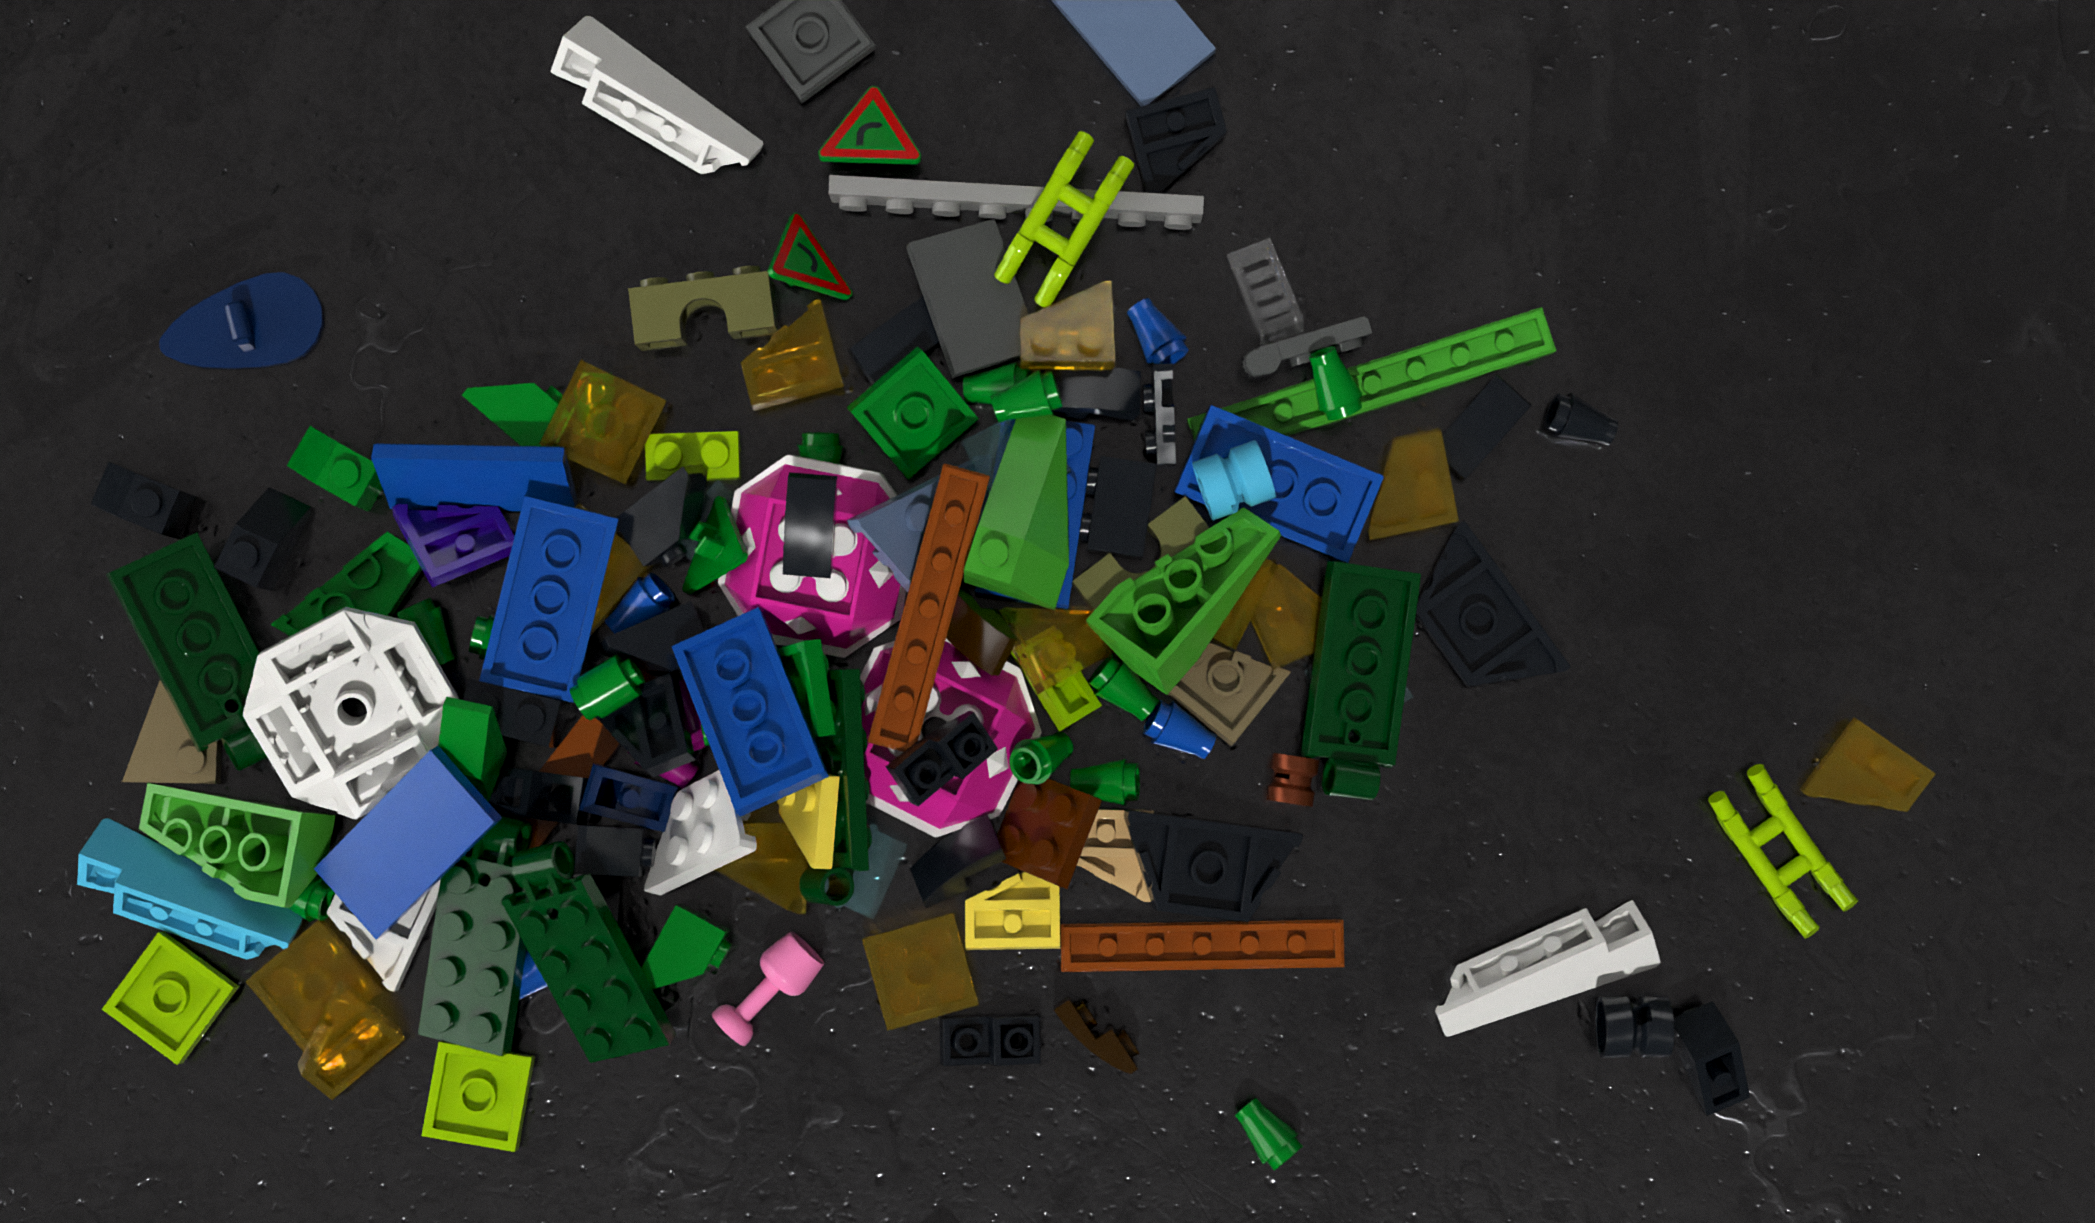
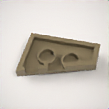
[1168,643,1291,746]
[122,680,223,784]

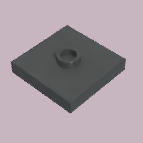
[745,0,876,103]

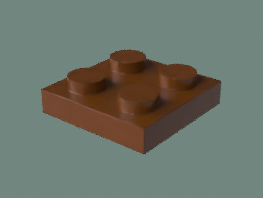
[997,779,1102,889]

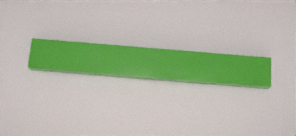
[1187,307,1556,442]

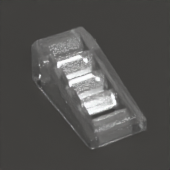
[1227,238,1305,346]

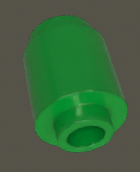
[570,654,645,721]

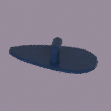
[159,272,324,369]

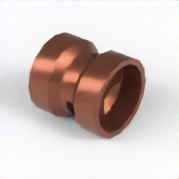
[1266,753,1320,807]

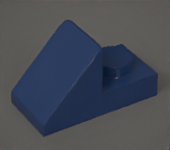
[579,764,678,832]

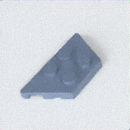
[847,455,992,593]

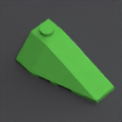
[964,415,1069,610]
[1086,507,1281,695]
[139,783,336,908]

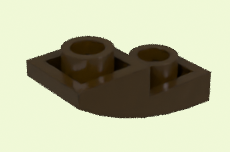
[946,581,1017,676]
[1054,996,1140,1074]

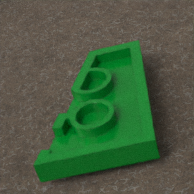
[271,531,422,637]

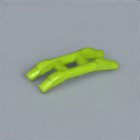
[994,131,1134,308]
[1708,764,1858,939]

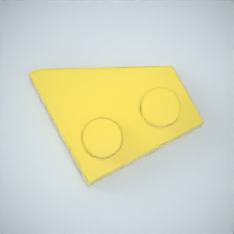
[777,774,840,869]
[965,872,1060,950]

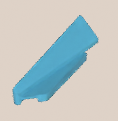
[77,818,303,960]

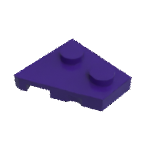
[392,504,515,587]

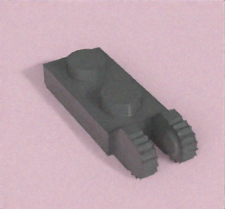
[1241,316,1372,378]

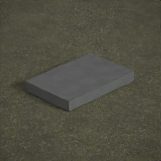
[906,219,1041,378]

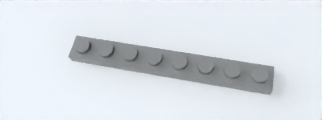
[828,175,1204,230]

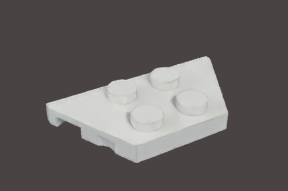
[644,770,757,896]
[327,880,440,992]

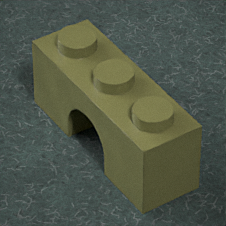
[628,266,779,351]
[1072,496,1209,611]

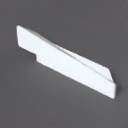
[551,16,763,174]
[1435,900,1661,1037]

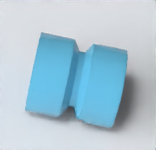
[1192,440,1276,521]

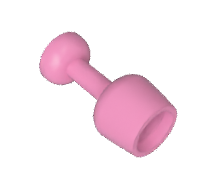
[711,931,824,1046]

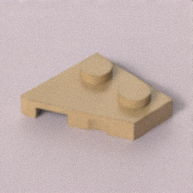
[1077,808,1154,902]

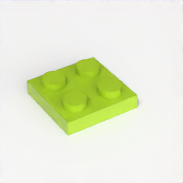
[102,931,239,1065]
[421,1041,535,1152]

